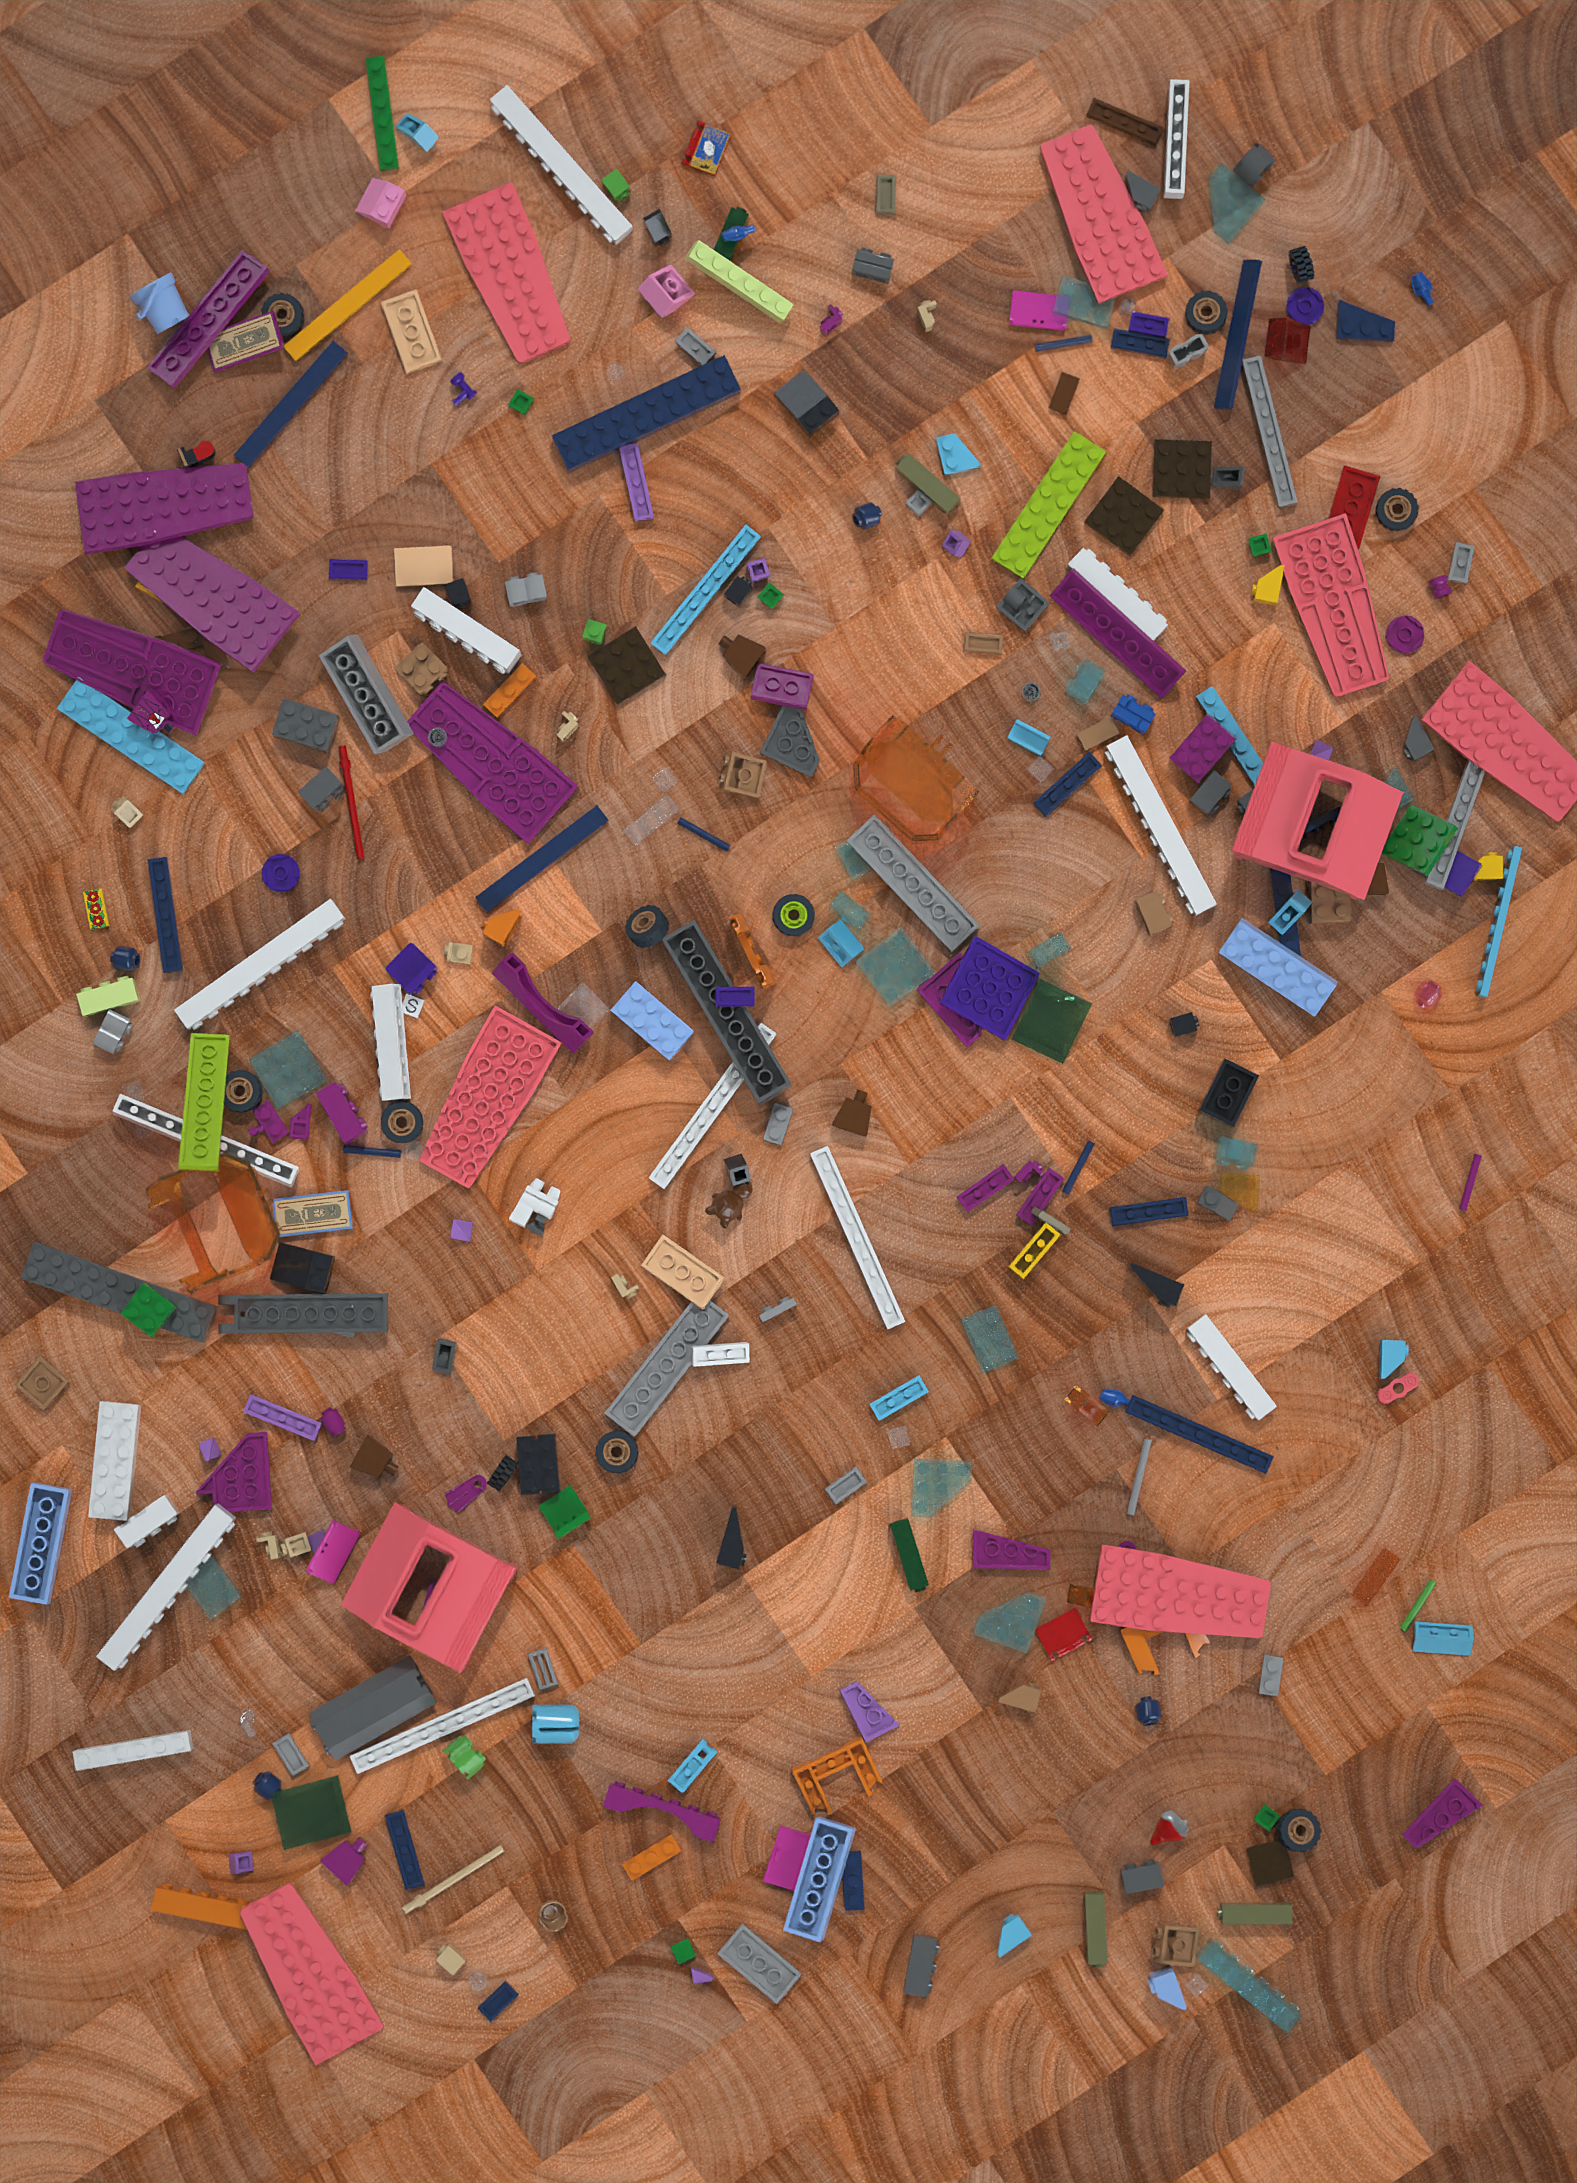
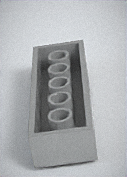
[319,635,414,755]

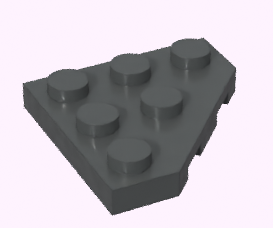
[760,706,820,778]

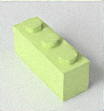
[76,976,141,1017]

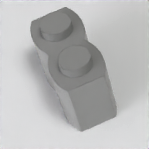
[1167,334,1209,369]
[505,572,547,607]
[92,1009,133,1054]

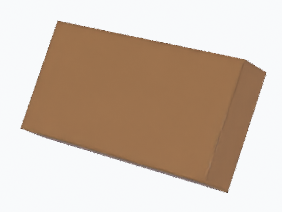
[964,632,1003,655]
[1076,717,1120,751]

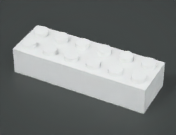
[411,587,522,674]
[88,1401,141,1521]

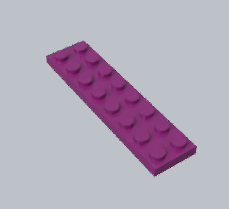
[147,250,270,389]
[1050,568,1186,698]

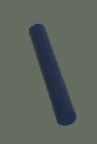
[1035,335,1093,352]
[677,817,731,852]
[1062,1140,1095,1195]
[343,1145,401,1158]

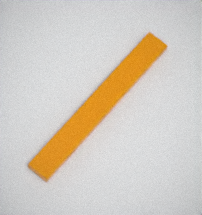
[284,249,412,362]

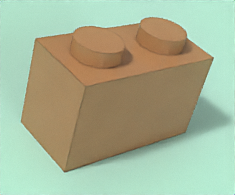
[1135,891,1173,936]

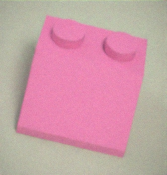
[355,178,407,229]
[638,265,695,318]

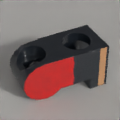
[177,441,216,469]

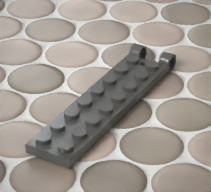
[218,1294,388,1334]

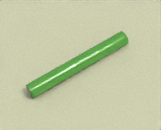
[1400,1579,1436,1632]

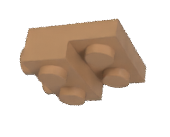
[395,642,449,696]
[717,752,767,798]
[1151,1923,1200,1967]

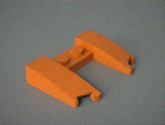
[729,914,776,989]
[1119,1627,1209,1675]
[791,1735,883,1815]

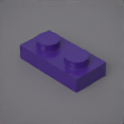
[1128,311,1169,338]

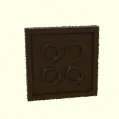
[1152,439,1212,499]
[1084,476,1164,556]
[587,626,666,705]

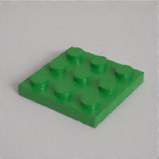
[1381,804,1458,877]

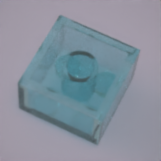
[1212,1136,1258,1171]

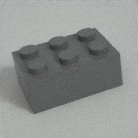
[272,698,340,754]

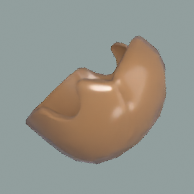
[537,1900,568,1932]

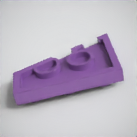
[839,1681,900,1742]

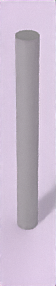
[1127,1439,1152,1515]

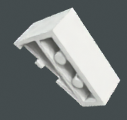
[114,1494,180,1548]

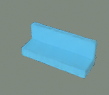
[1413,1622,1474,1656]

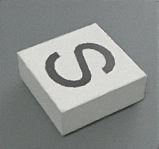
[402,993,425,1018]

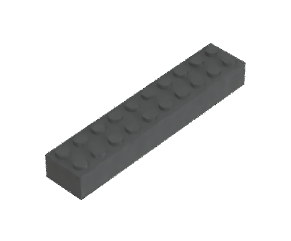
[662,920,792,1106]
[21,1242,218,1343]

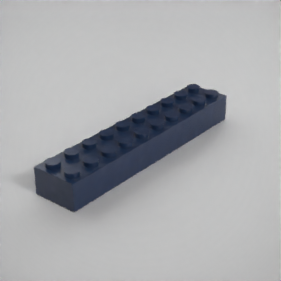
[552,355,741,473]

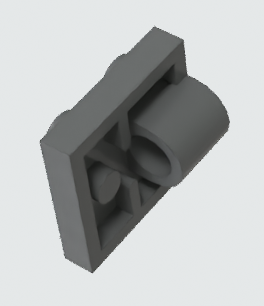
[996,578,1050,632]

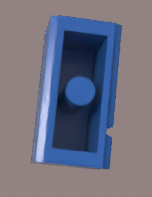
[1111,694,1156,735]

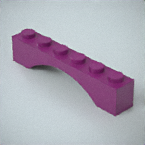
[491,952,594,1054]
[603,1781,721,1842]

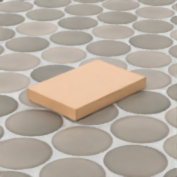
[394,546,453,587]

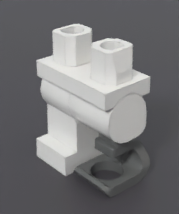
[509,1178,561,1237]

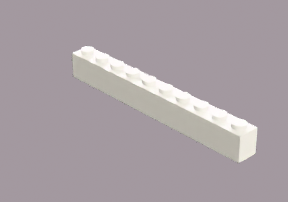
[490,85,633,245]
[1104,736,1217,916]
[174,899,346,1030]
[113,1094,299,1188]
[96,1503,236,1671]

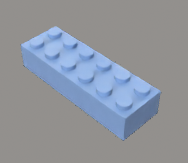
[1219,918,1338,1017]
[9,1482,73,1605]
[783,1816,856,1942]

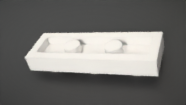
[691,1342,749,1367]

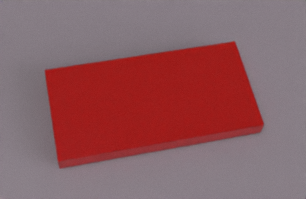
[1328,465,1381,550]

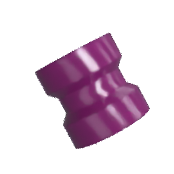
[1428,575,1452,600]

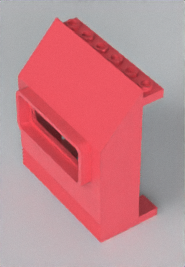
[1232,741,1404,901]
[341,1502,519,1673]

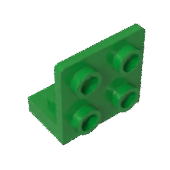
[539,1486,591,1539]

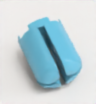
[532,1704,579,1744]

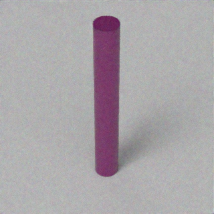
[1459,1154,1482,1211]

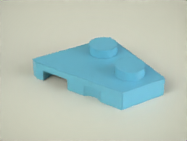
[936,433,981,476]

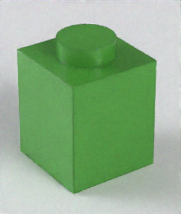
[601,169,631,203]
[582,619,607,646]

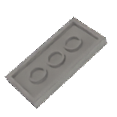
[717,1923,802,2004]

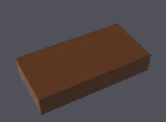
[1049,372,1080,415]

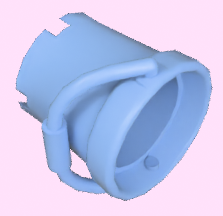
[129,272,190,334]

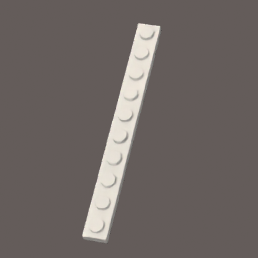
[649,1023,777,1189]
[810,1146,905,1329]
[350,1678,535,1774]

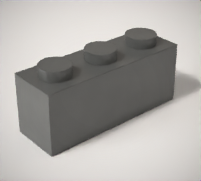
[903,1933,940,1998]

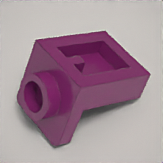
[820,304,843,336]
[1013,1160,1044,1182]

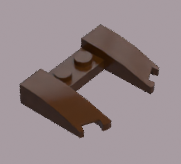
[155,628,230,679]

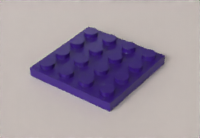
[939,936,1040,1041]

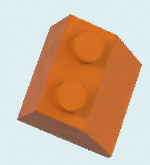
[481,909,524,947]

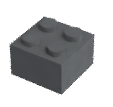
[298,766,345,813]

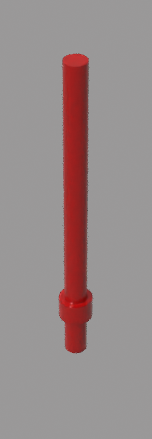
[338,745,365,859]

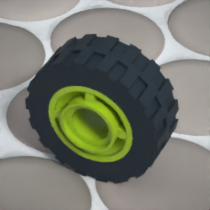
[772,894,815,936]

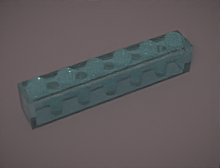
[1196,1939,1302,2034]

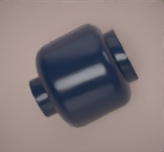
[852,502,882,530]
[110,946,141,972]
[1135,1696,1162,1726]
[253,1771,282,1800]

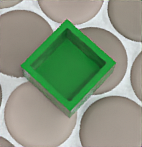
[120,1283,177,1337]

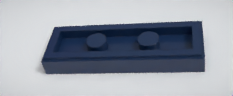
[1110,328,1170,358]

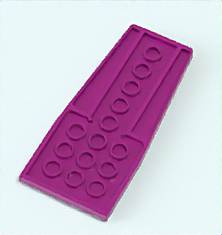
[75,463,254,555]
[126,536,300,673]
[43,609,222,735]
[407,683,578,844]

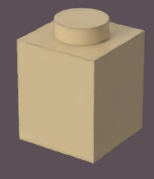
[436,1943,467,1975]

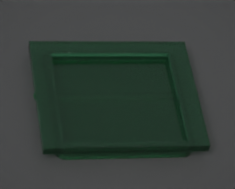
[1011,979,1092,1064]
[271,1775,352,1850]

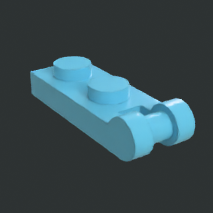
[668,1739,717,1793]

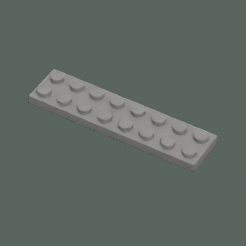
[846,814,980,952]
[605,1300,729,1437]

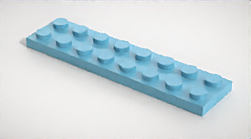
[57,677,205,794]

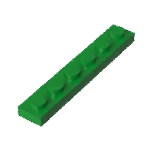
[365,55,399,171]

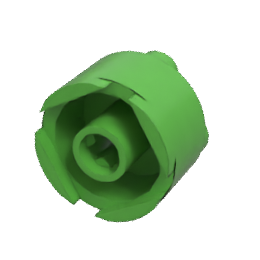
[443,1736,486,1780]

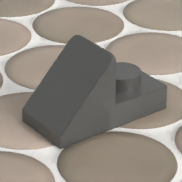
[432,1338,458,1374]

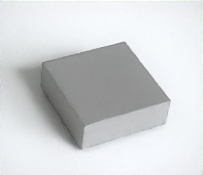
[905,489,932,517]

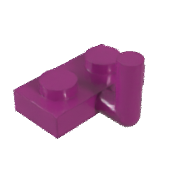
[249,1100,290,1143]

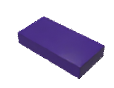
[329,559,368,580]
[716,986,755,1007]

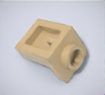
[917,300,937,332]
[557,711,579,743]
[111,796,143,828]
[444,941,473,965]
[611,1274,639,1299]
[256,1532,281,1559]
[279,1532,311,1559]

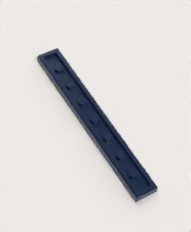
[1214,259,1262,409]
[234,340,348,468]
[475,805,609,913]
[1125,1395,1274,1474]

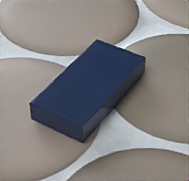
[477,1980,519,2022]

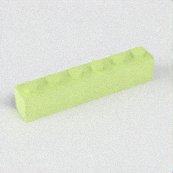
[684,240,794,323]

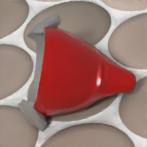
[1150,1810,1189,1846]

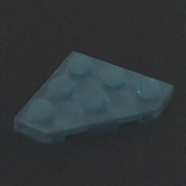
[1209,163,1265,244]
[911,1458,972,1517]
[972,1592,1046,1653]

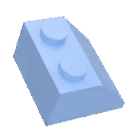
[1147,1966,1187,2010]

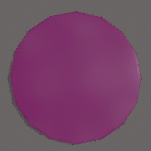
[1386,616,1424,654]

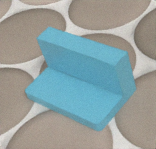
[1007,719,1050,756]
[818,920,864,967]

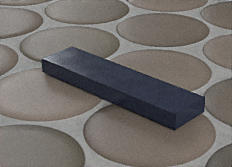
[1033,752,1102,817]
[1110,1197,1189,1226]
[385,1809,425,1890]

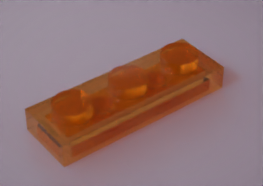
[1351,1548,1400,1606]

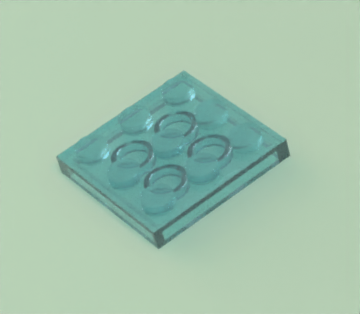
[855,927,936,1007]
[249,1031,328,1109]

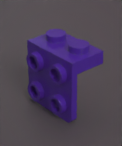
[386,943,438,995]

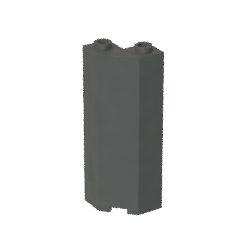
[309,1655,437,1760]

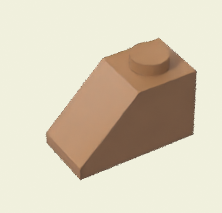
[997,1682,1042,1713]

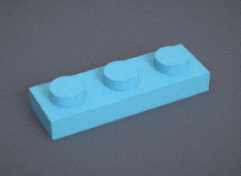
[869,1375,929,1421]

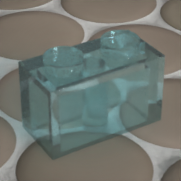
[1065,659,1106,706]

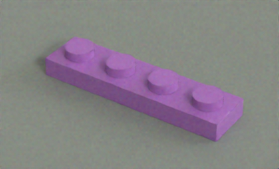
[619,443,654,522]
[243,1394,322,1441]

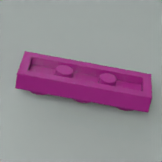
[956,1164,1014,1212]
[1016,1168,1064,1226]

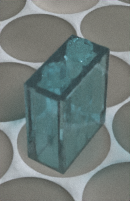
[829,891,871,933]
[1026,932,1071,971]

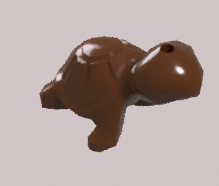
[705,1181,753,1229]

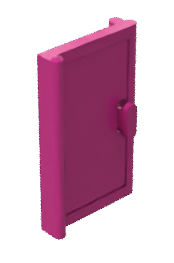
[1009,290,1070,331]
[306,1520,360,1584]
[763,1825,811,1892]

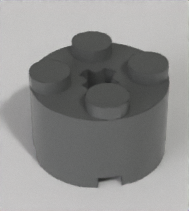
[1232,141,1276,186]

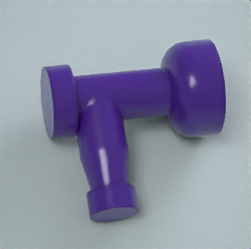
[450,372,477,406]

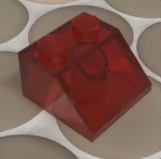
[1265,317,1311,364]

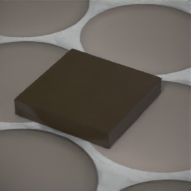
[1247,1840,1294,1886]

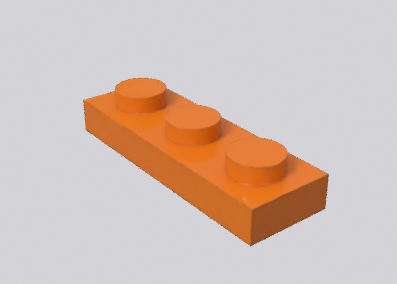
[483,663,536,718]
[622,1834,682,1881]

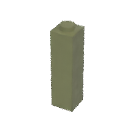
[896,453,960,515]
[1084,1891,1108,1968]
[1217,1902,1292,1925]

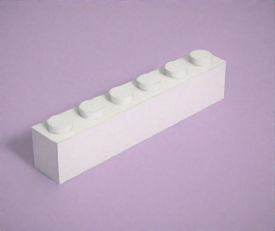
[1163,79,1189,199]
[1067,548,1168,641]
[371,984,411,1101]
[1186,1314,1277,1420]
[73,1730,194,1771]

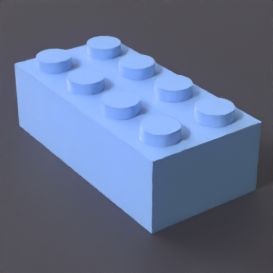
[611,981,694,1061]

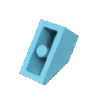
[395,113,439,151]
[1268,890,1312,935]
[1379,1340,1409,1379]
[997,1913,1032,1957]

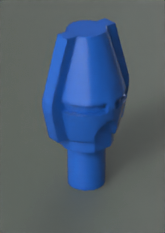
[721,225,756,242]
[1411,272,1434,306]
[1099,1389,1130,1407]

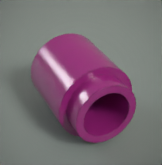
[320,1407,346,1437]

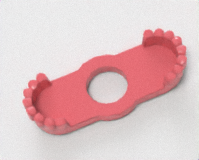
[1376,1372,1419,1404]

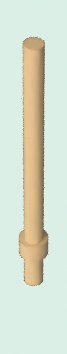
[402,1845,505,1914]

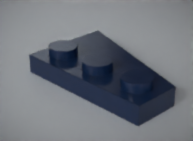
[1336,300,1395,342]

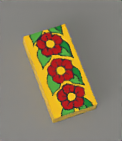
[83,888,110,930]

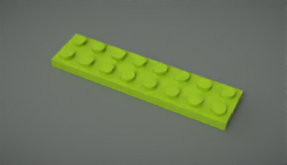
[991,431,1106,579]
[179,1033,230,1171]

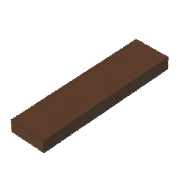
[1086,98,1163,146]

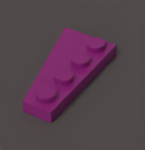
[973,1529,1050,1569]
[1402,1778,1483,1849]

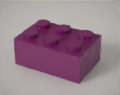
[1169,713,1237,783]
[316,1081,368,1144]

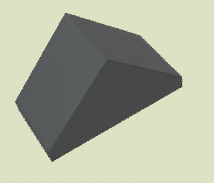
[1211,466,1245,491]

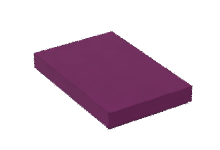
[750,663,814,710]

